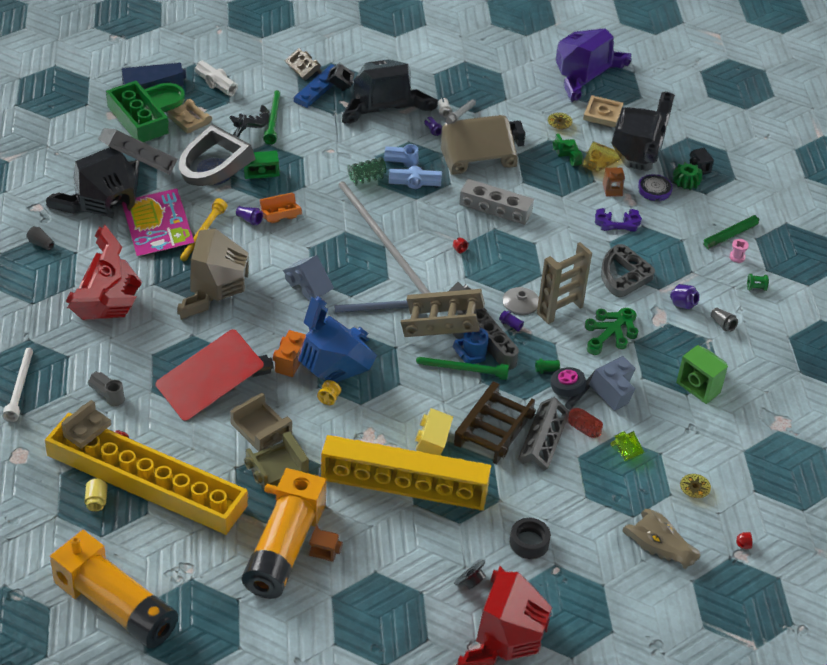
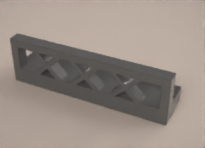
[518,396,570,470]

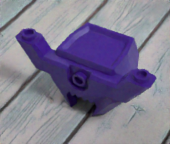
[555,28,632,102]

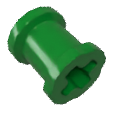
[747,274,769,291]

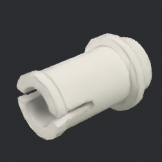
[438,98,452,118]

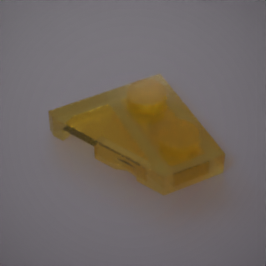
[582,141,621,172]

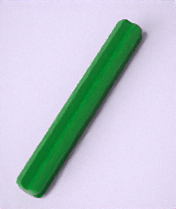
[703,215,760,249]

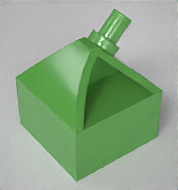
[676,345,728,404]

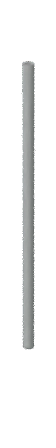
[339,181,430,294]

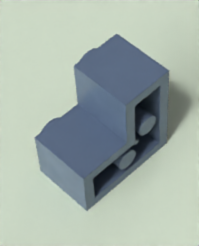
[283,255,334,301]
[589,356,636,411]

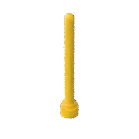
[180,198,228,261]

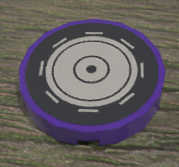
[638,174,673,201]

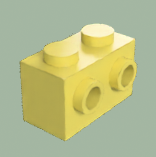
[415,408,453,455]

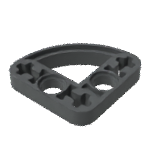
[601,244,655,297]

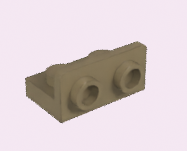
[285,48,322,81]
[62,400,111,449]

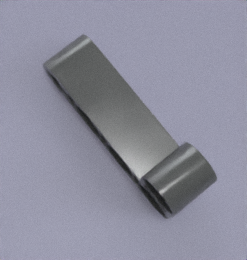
[453,309,519,370]

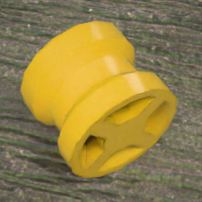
[317,380,341,405]

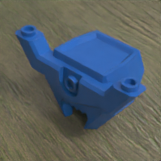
[298,296,377,382]

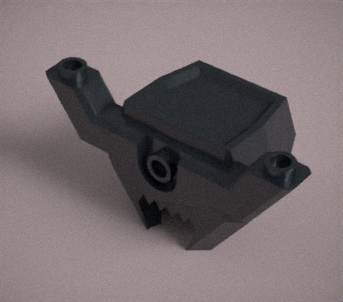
[342,59,438,124]
[611,92,675,171]
[46,147,140,218]

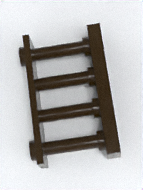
[454,381,536,465]

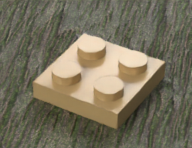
[583,96,624,127]

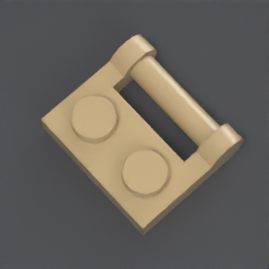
[167,99,212,134]

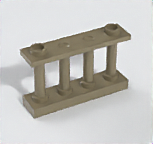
[537,242,592,324]
[400,289,485,337]

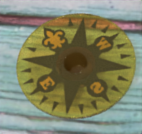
[548,113,573,129]
[680,474,711,498]

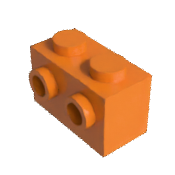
[272,330,306,377]

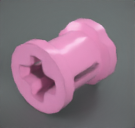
[729,239,749,263]

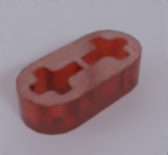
[568,408,603,438]

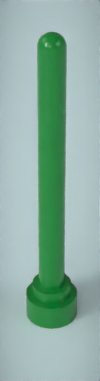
[263,90,280,145]
[416,357,509,380]

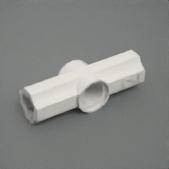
[195,61,238,96]

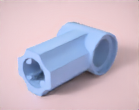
[384,144,419,167]

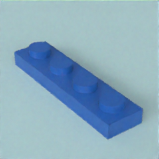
[294,64,334,108]

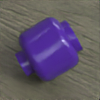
[670,284,700,309]

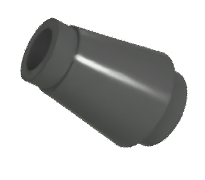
[26,226,55,251]
[711,307,738,332]

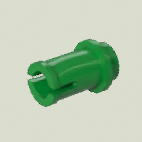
[535,358,560,374]

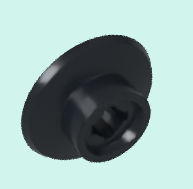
[454,560,486,589]

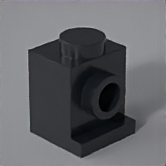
[326,63,355,91]
[689,148,714,175]

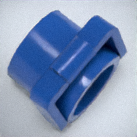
[453,327,489,364]

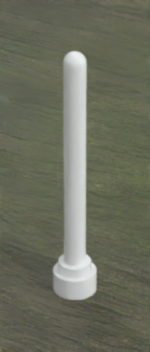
[2,348,33,422]

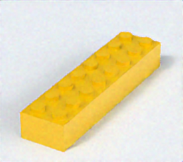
[321,435,491,511]

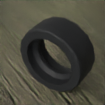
[509,517,551,559]

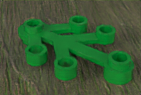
[585,308,639,355]

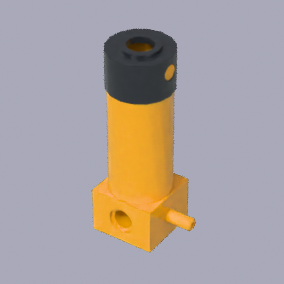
[241,468,326,599]
[50,529,179,649]

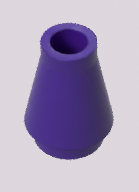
[236,206,263,225]

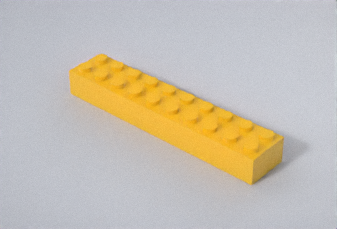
[45,412,248,535]

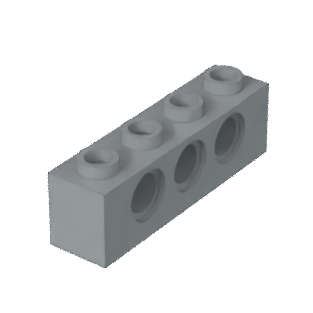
[459,179,534,225]

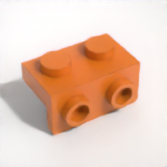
[260,192,302,223]

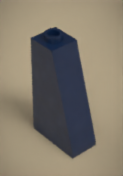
[121,62,186,89]

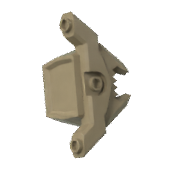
[177,228,249,320]

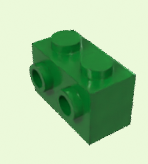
[243,151,280,179]

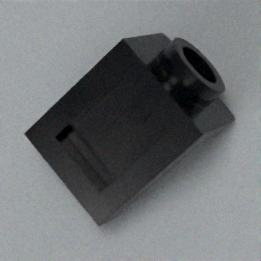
[509,120,526,147]

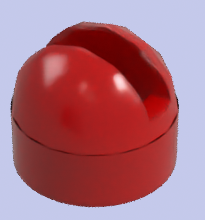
[452,237,469,253]
[736,532,753,549]

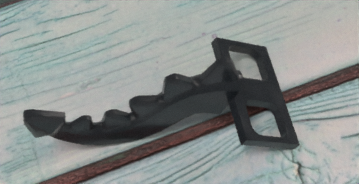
[229,105,270,138]

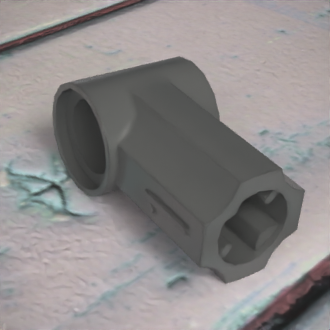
[88,371,125,406]

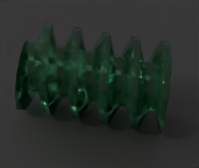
[347,157,387,186]

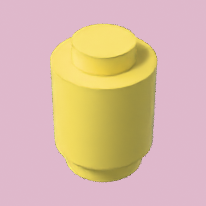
[85,479,108,511]

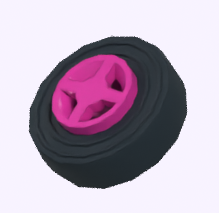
[551,367,586,397]

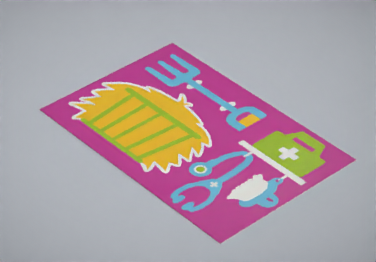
[122,188,194,256]

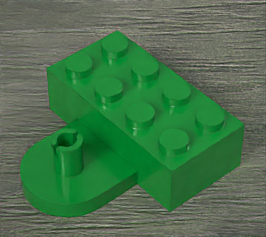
[106,80,185,143]

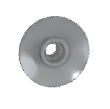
[503,287,539,315]

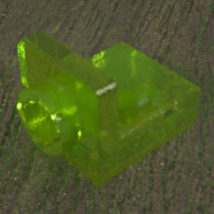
[610,431,645,462]

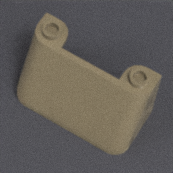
[441,115,518,175]

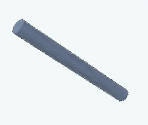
[334,300,409,313]

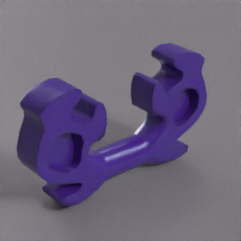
[594,208,642,232]

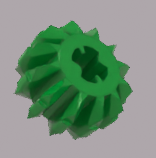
[673,162,702,190]

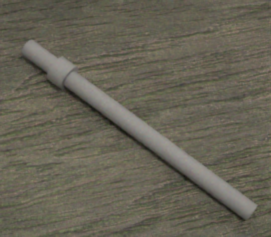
[445,100,476,124]

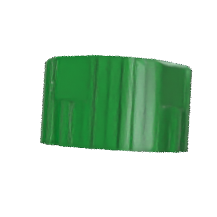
[570,151,583,166]

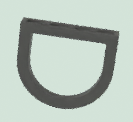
[179,124,256,186]
[98,128,178,175]

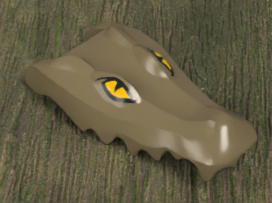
[623,509,700,569]

